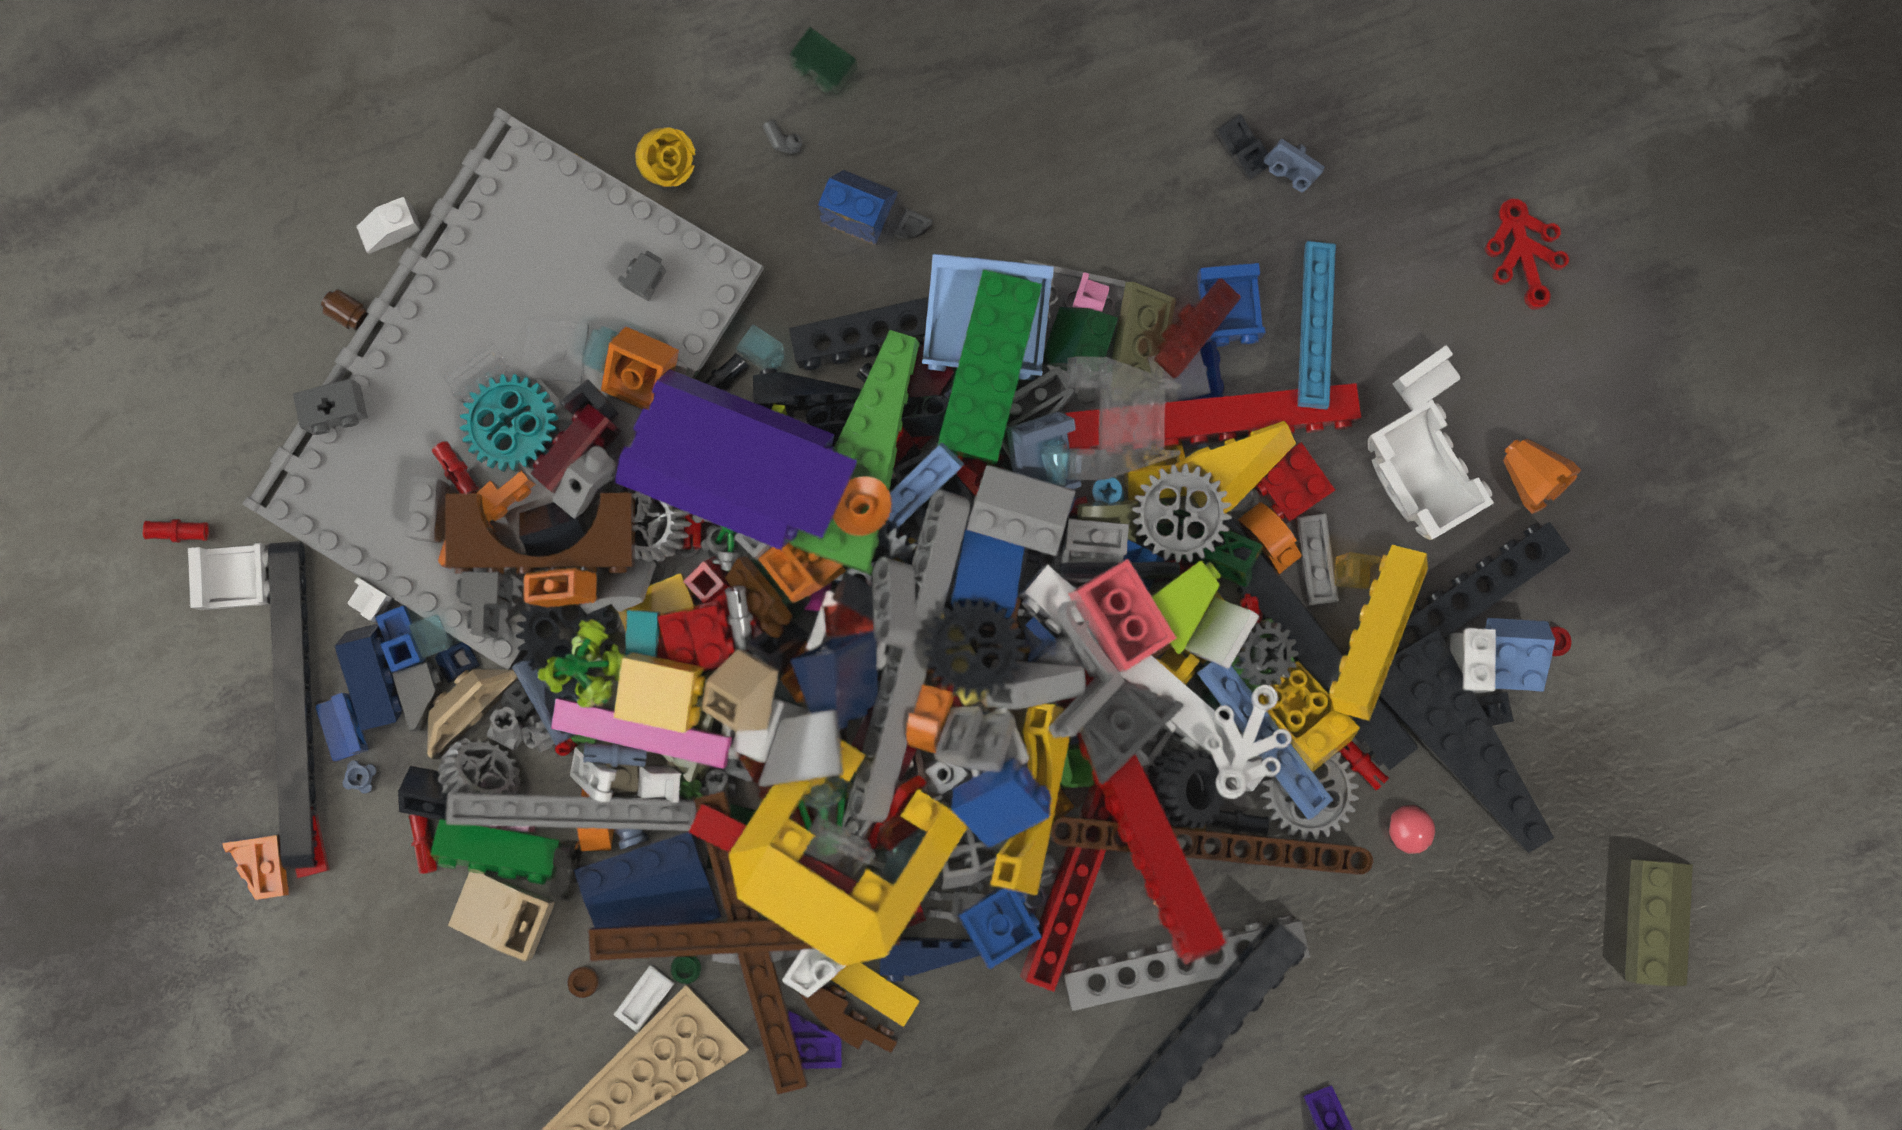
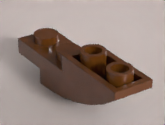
[799,984,898,1053]

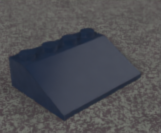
[574,832,722,928]

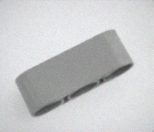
[873,557,916,649]

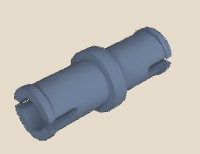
[583,743,647,767]

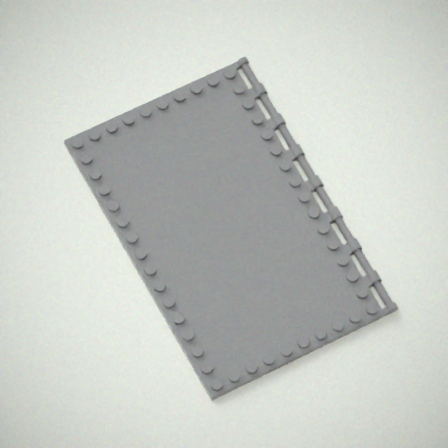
[242,108,764,670]

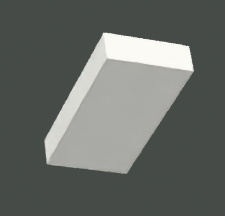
[613,964,675,1033]

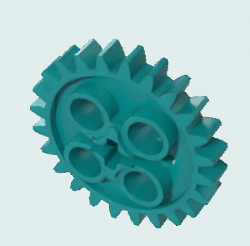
[459,374,559,472]

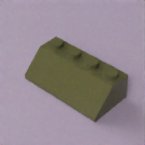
[1625,859,1693,986]

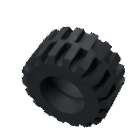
[1147,750,1225,828]

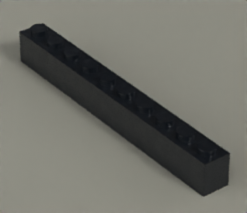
[1212,512,1418,770]
[1083,917,1307,1130]

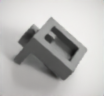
[500,679,534,723]

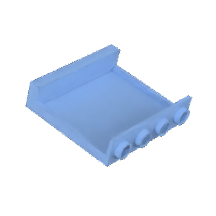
[922,253,1054,380]

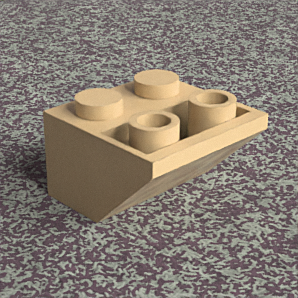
[701,650,778,732]

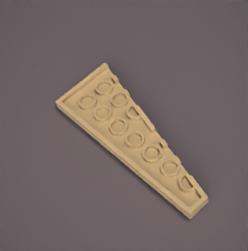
[542,984,750,1130]

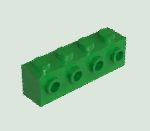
[431,819,562,885]

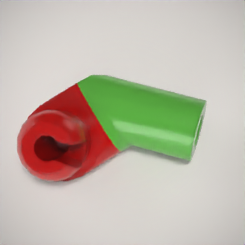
[554,735,597,756]

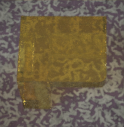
[1334,552,1381,590]

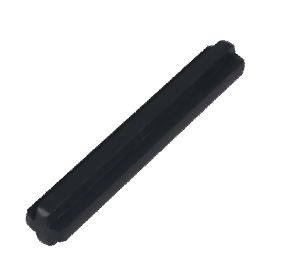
[1060,562,1180,579]

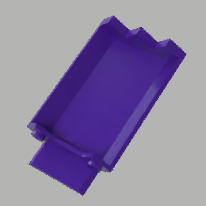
[615,369,857,550]

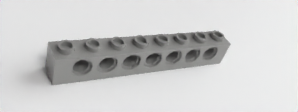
[1063,915,1310,1011]

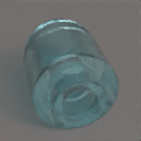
[582,326,618,373]

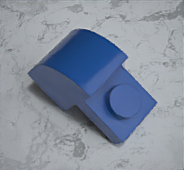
[375,605,426,672]

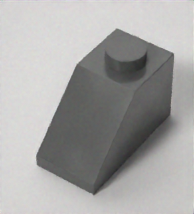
[392,662,444,732]

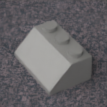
[967,464,1076,556]

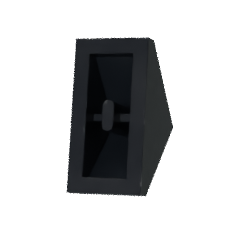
[746,620,809,673]

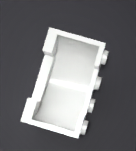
[1368,400,1494,540]

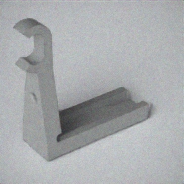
[1048,600,1125,738]

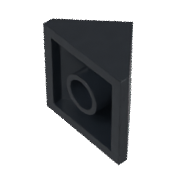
[519,502,588,570]

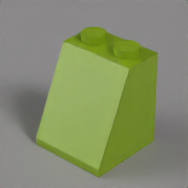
[1152,560,1221,654]

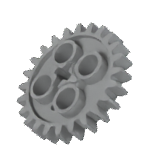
[1132,464,1232,563]
[1260,752,1359,840]

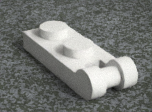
[570,747,616,802]

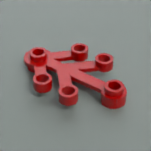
[1485,199,1569,310]

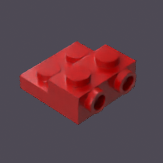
[1254,442,1335,524]
[658,600,736,671]

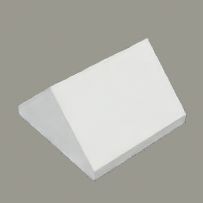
[731,697,809,763]

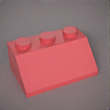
[1068,559,1176,672]

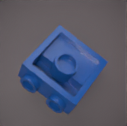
[957,887,1042,969]

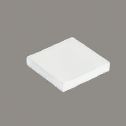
[1185,597,1259,669]

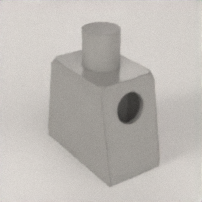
[552,447,618,519]

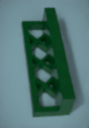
[1139,501,1263,588]

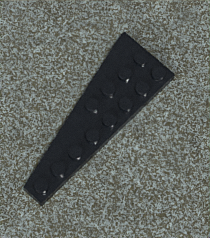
[1379,629,1554,853]

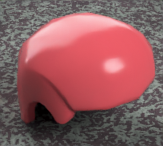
[1389,805,1435,854]

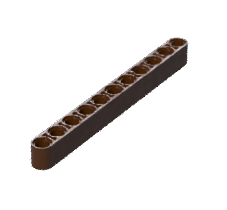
[1049,815,1373,875]

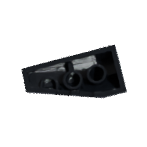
[753,369,862,412]

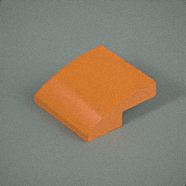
[758,541,846,602]

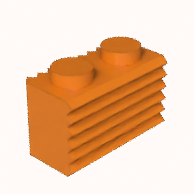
[524,568,597,607]

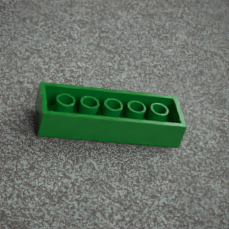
[937,269,1042,465]

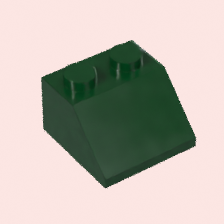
[1043,307,1118,381]

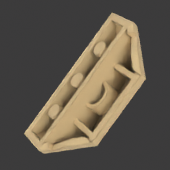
[427,669,518,759]

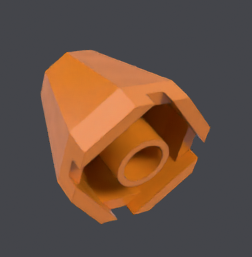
[1503,439,1581,514]

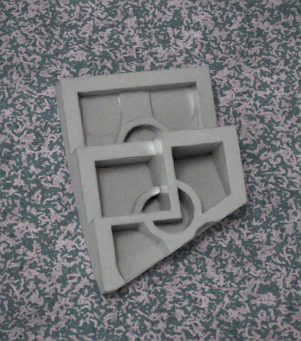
[760,711,843,787]

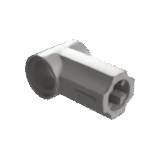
[487,706,525,751]

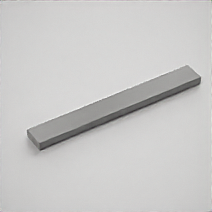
[446,793,697,831]

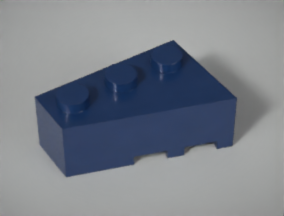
[334,623,403,731]

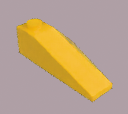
[1175,421,1296,513]

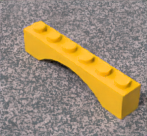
[991,704,1070,895]

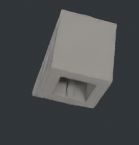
[986,660,1086,709]

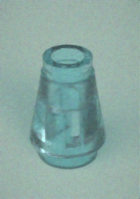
[1040,440,1070,486]

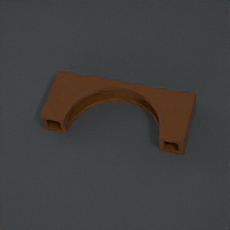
[445,493,635,574]

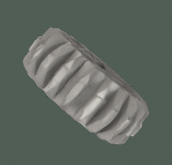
[627,488,692,562]
[437,736,521,795]

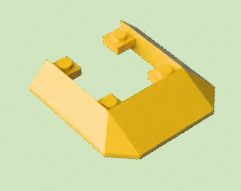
[729,740,968,966]

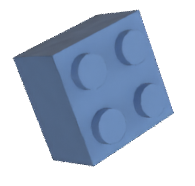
[1485,618,1555,692]

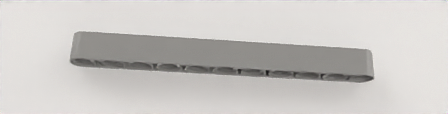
[848,490,970,823]

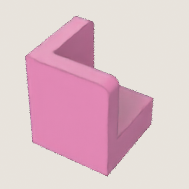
[1072,272,1110,312]

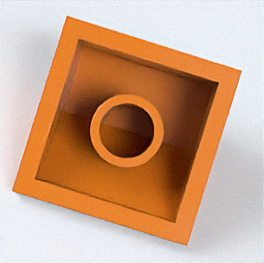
[601,326,679,410]

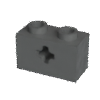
[293,378,368,435]

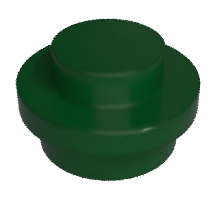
[671,956,701,984]

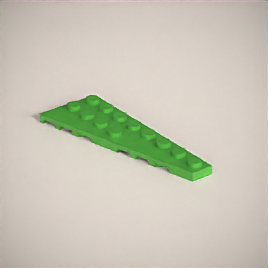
[789,330,919,575]

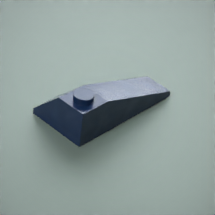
[880,936,980,981]

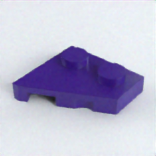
[787,1010,842,1069]

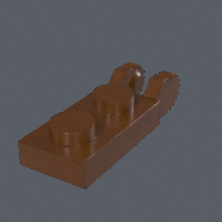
[725,556,792,638]

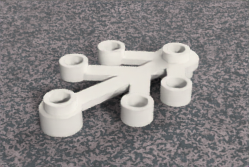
[1203,685,1291,799]

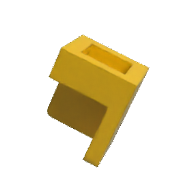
[1156,647,1200,685]

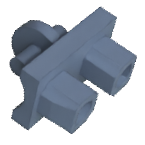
[1263,138,1325,192]

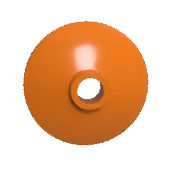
[833,476,892,536]

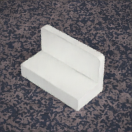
[1393,345,1460,411]

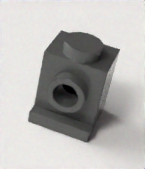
[618,251,667,302]

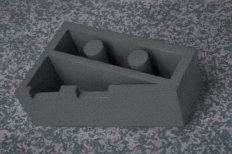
[1001,366,1074,468]

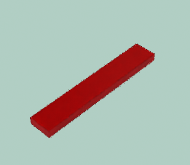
[688,804,859,895]

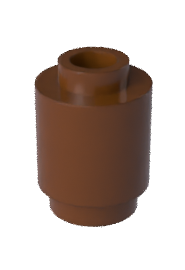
[321,289,368,330]

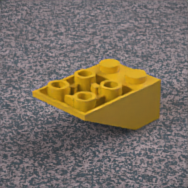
[1258,661,1360,772]

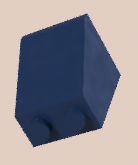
[791,630,878,730]

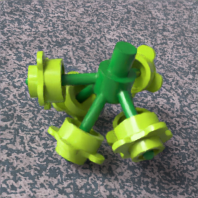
[538,619,625,708]

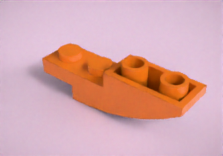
[438,471,536,569]

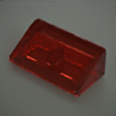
[876,791,929,851]

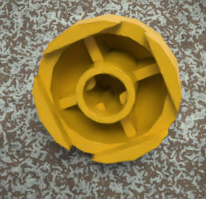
[635,127,695,187]

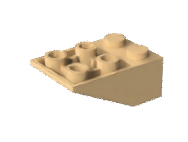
[448,872,556,961]

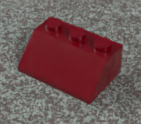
[530,404,621,494]

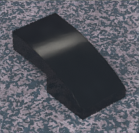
[1214,114,1269,180]

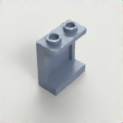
[1006,411,1081,489]

